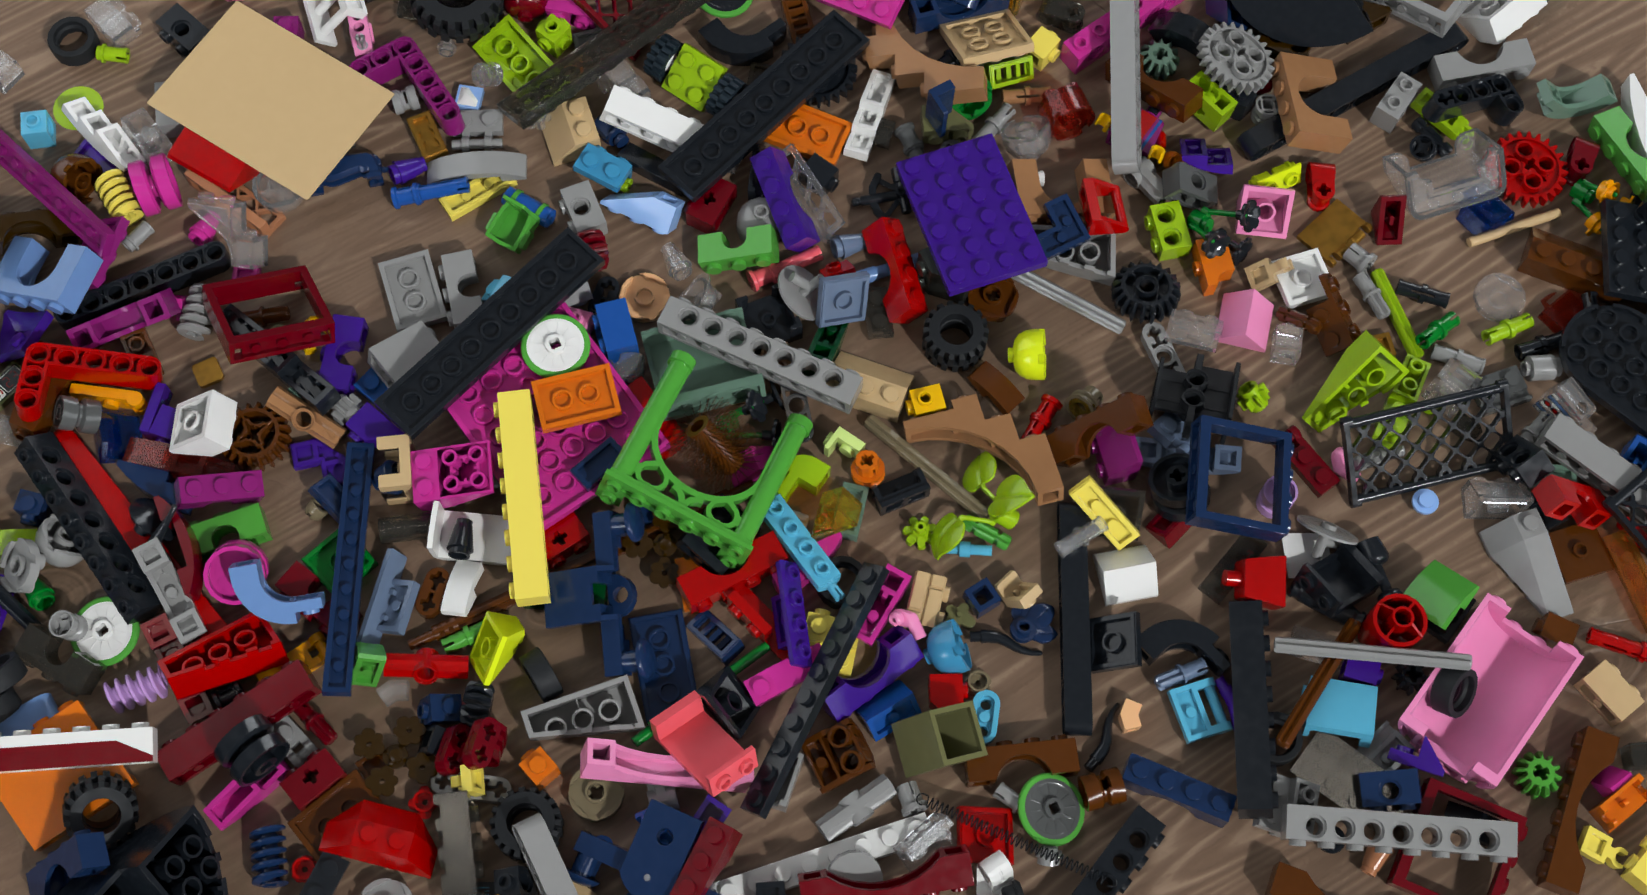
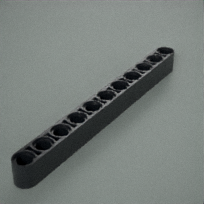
[1236,22,1469,162]

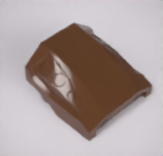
[801,718,876,794]

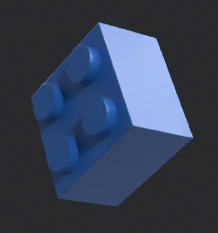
[592,298,641,371]

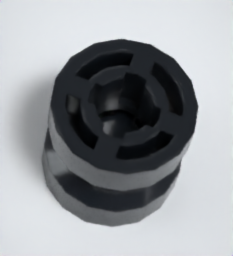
[1409,134,1438,162]

